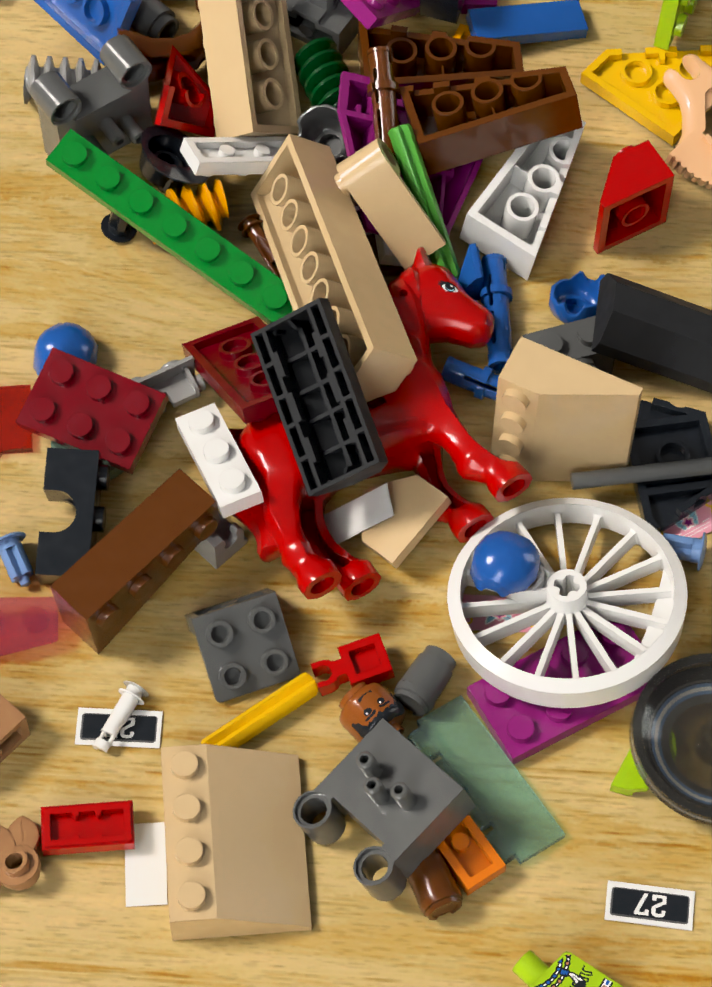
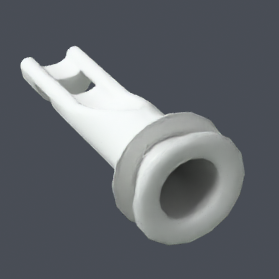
[92,680,149,753]

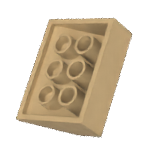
[491,336,643,481]
[161,744,312,941]

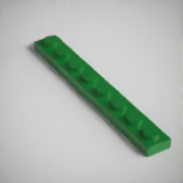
[46,129,293,324]

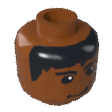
[339,682,406,743]

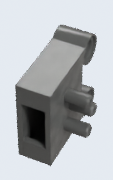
[30,35,153,156]
[292,718,476,902]

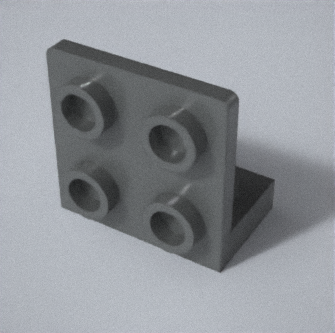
[185,588,300,702]

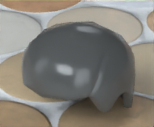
[297,104,348,164]

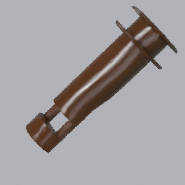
[238,213,281,278]

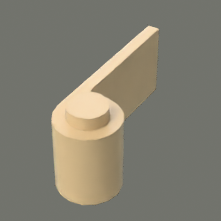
[334,138,446,270]

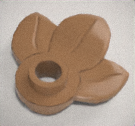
[0,815,41,891]

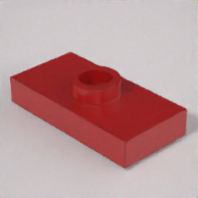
[41,800,135,856]

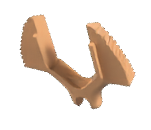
[663,54,712,189]

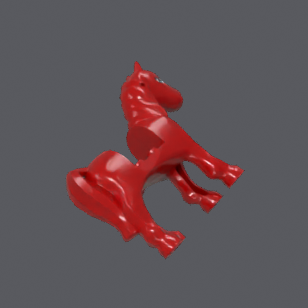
[208,247,533,601]

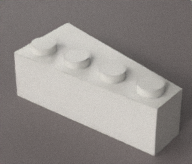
[459,120,586,280]

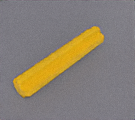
[201,672,319,748]

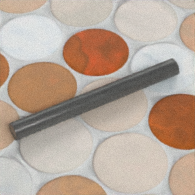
[570,457,712,490]

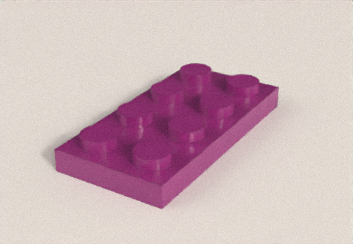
[466,620,662,766]

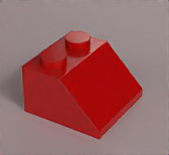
[593,140,675,254]

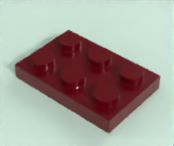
[16,348,169,474]

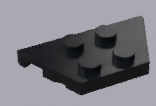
[628,398,712,533]

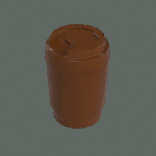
[407,848,463,921]

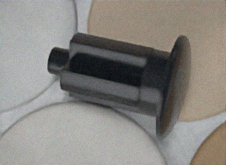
[101,212,137,243]

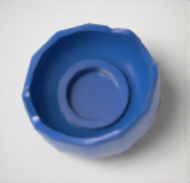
[549,271,605,324]
[33,322,99,376]
[470,531,540,598]

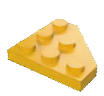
[580,45,712,146]

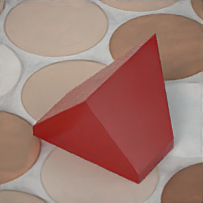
[154,44,215,137]

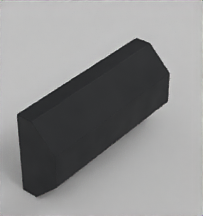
[591,273,712,393]
[250,298,388,496]

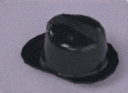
[139,125,209,193]

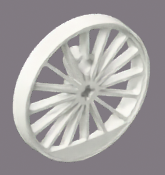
[447,498,688,708]

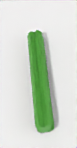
[388,124,461,278]

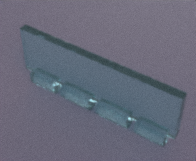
[407,695,566,865]

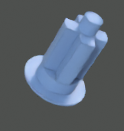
[0,531,34,587]
[663,532,707,571]

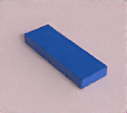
[466,0,588,44]

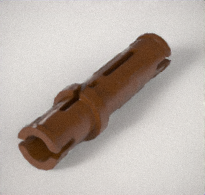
[367,46,400,162]

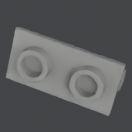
[131,355,206,413]

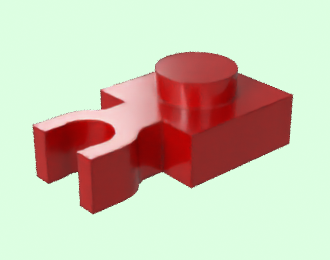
[310,633,395,696]

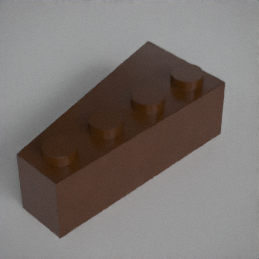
[358,20,524,99]
[399,66,583,176]
[50,468,220,655]

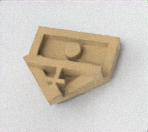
[362,475,452,569]

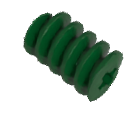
[294,37,349,108]

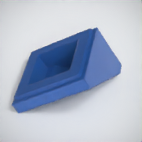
[458,243,484,300]

